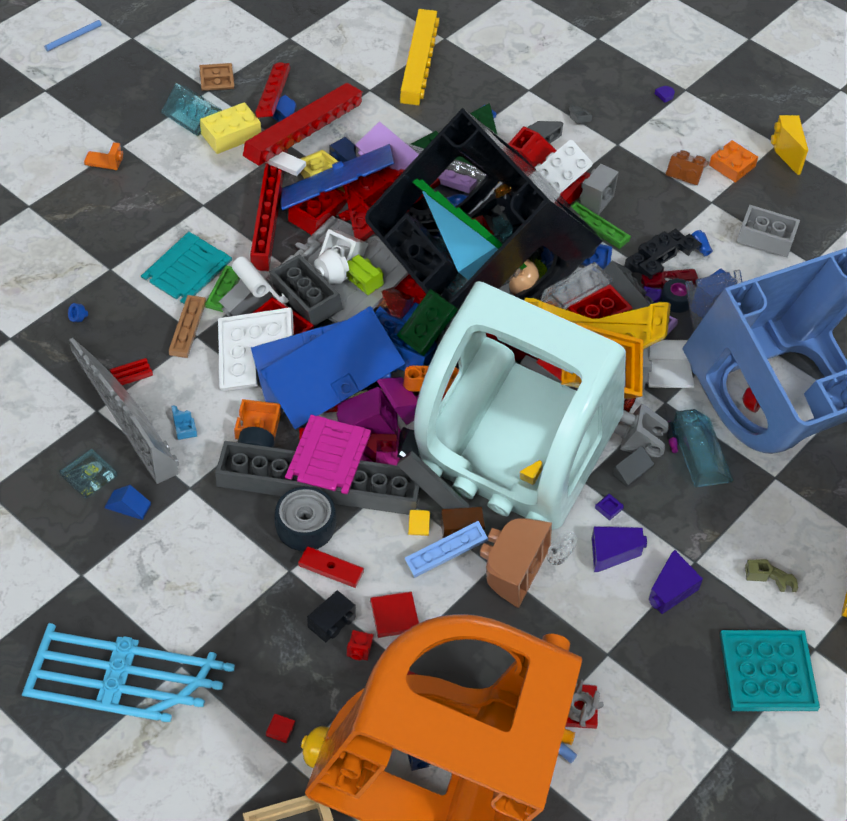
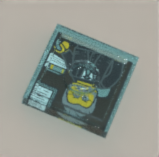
[60,449,117,499]

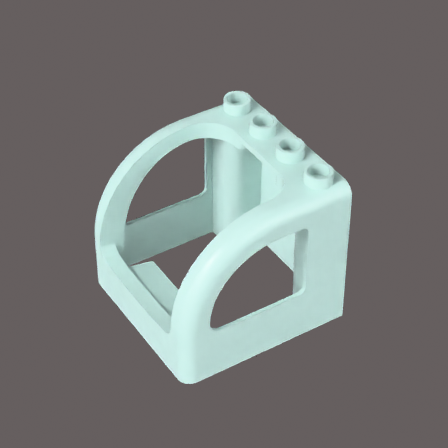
[414,281,626,530]

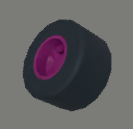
[661,278,695,313]
[238,427,275,448]

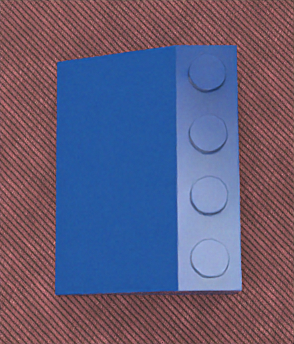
[376,311,438,371]

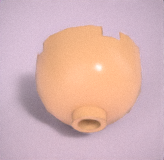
[509,259,539,294]

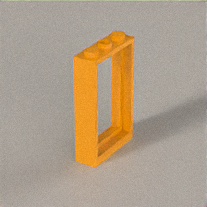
[561,323,643,399]

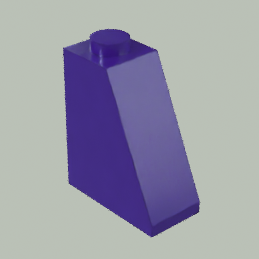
[591,526,647,572]
[648,550,703,614]

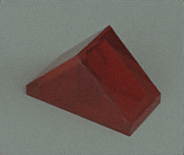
[381,287,414,320]

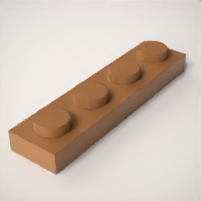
[169,295,206,358]

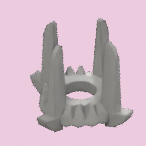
[568,679,604,727]

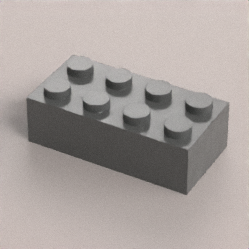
[269,254,343,326]

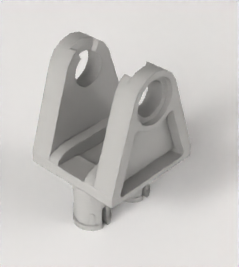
[614,403,669,457]

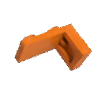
[84,142,123,170]

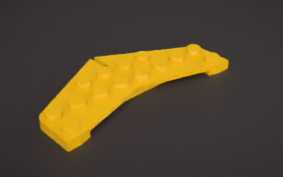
[524,298,671,350]

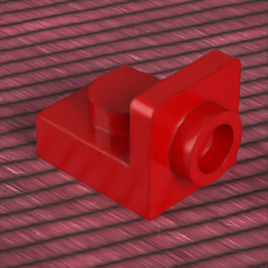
[347,630,374,661]

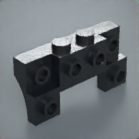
[624,228,702,280]

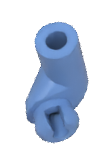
[558,743,577,763]

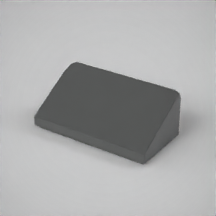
[613,446,654,487]

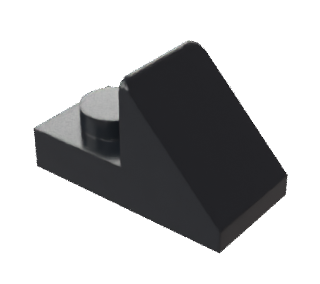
[397,427,420,459]

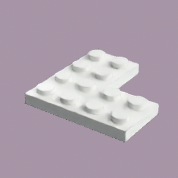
[218,307,294,391]

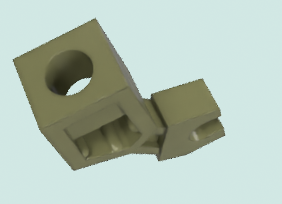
[745,559,798,592]

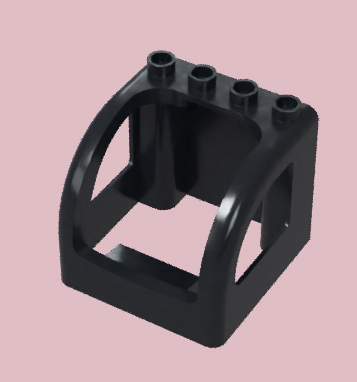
[365,108,603,316]

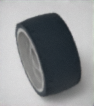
[274,486,336,551]

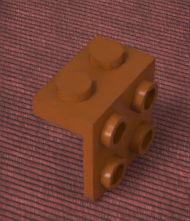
[665,150,709,185]

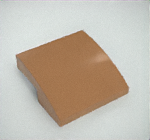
[199,63,234,91]

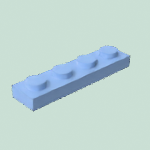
[405,521,488,578]

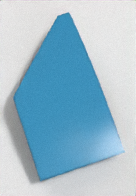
[171,405,197,440]

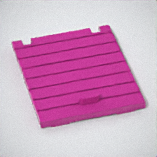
[285,415,371,495]

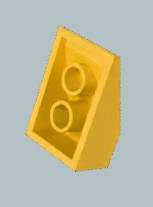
[771,115,808,175]

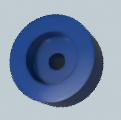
[68,303,88,322]

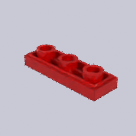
[298,547,364,588]

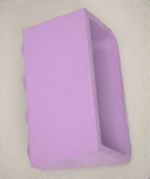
[355,121,419,170]

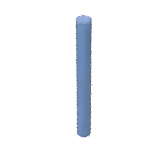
[44,20,102,51]

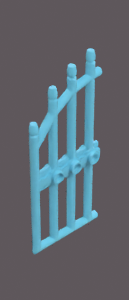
[21,623,235,722]

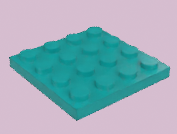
[720,630,820,711]

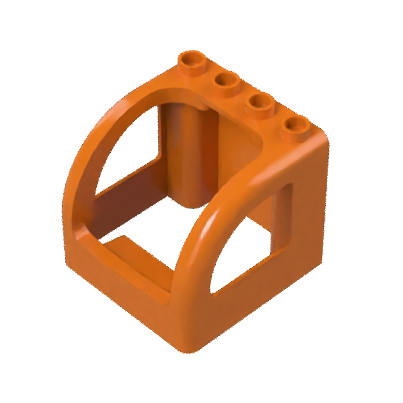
[305,614,582,821]

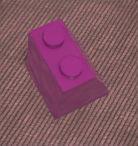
[336,387,398,439]

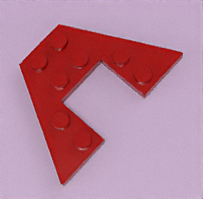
[343,166,441,241]

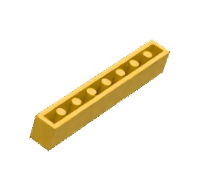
[400,9,440,105]

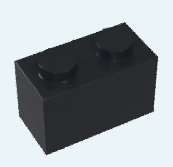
[307,590,356,643]

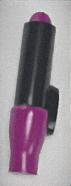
[667,421,679,453]

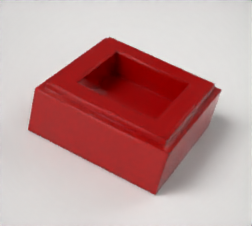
[266,714,295,743]

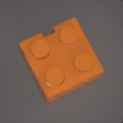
[709,140,758,182]
[234,399,281,441]

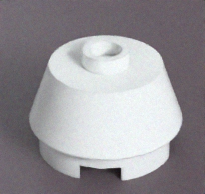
[314,249,349,284]

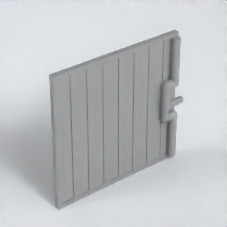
[266,216,409,323]

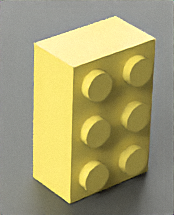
[200,102,261,154]

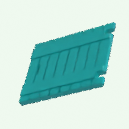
[141,231,232,304]

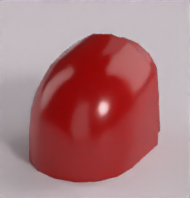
[742,387,760,413]

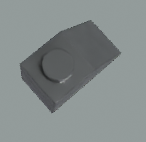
[527,121,564,144]

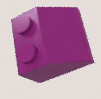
[377,377,419,426]

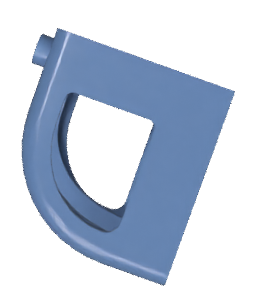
[682,248,847,454]

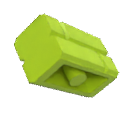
[346,255,384,295]

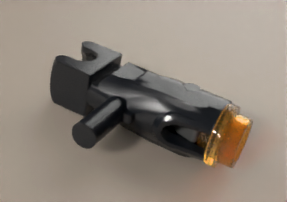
[494,184,523,233]

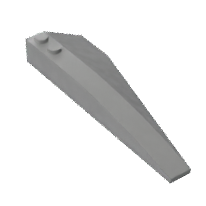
[69,338,179,484]

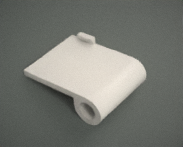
[232,256,289,308]
[648,340,694,388]

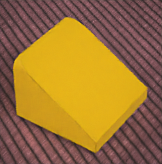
[519,460,543,485]
[408,510,430,536]

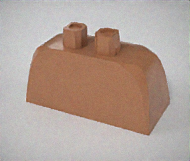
[480,518,552,608]

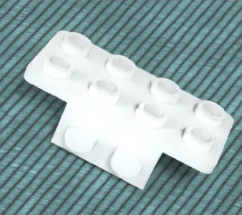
[534,140,593,194]

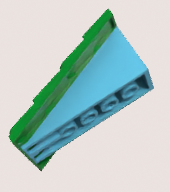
[413,179,527,280]

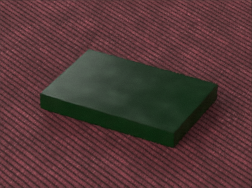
[396,289,458,356]

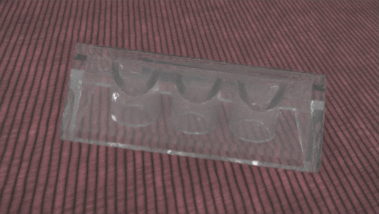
[540,262,613,309]

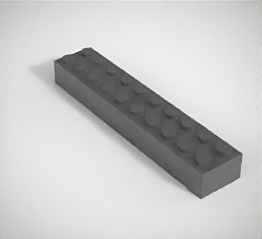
[215,441,420,515]

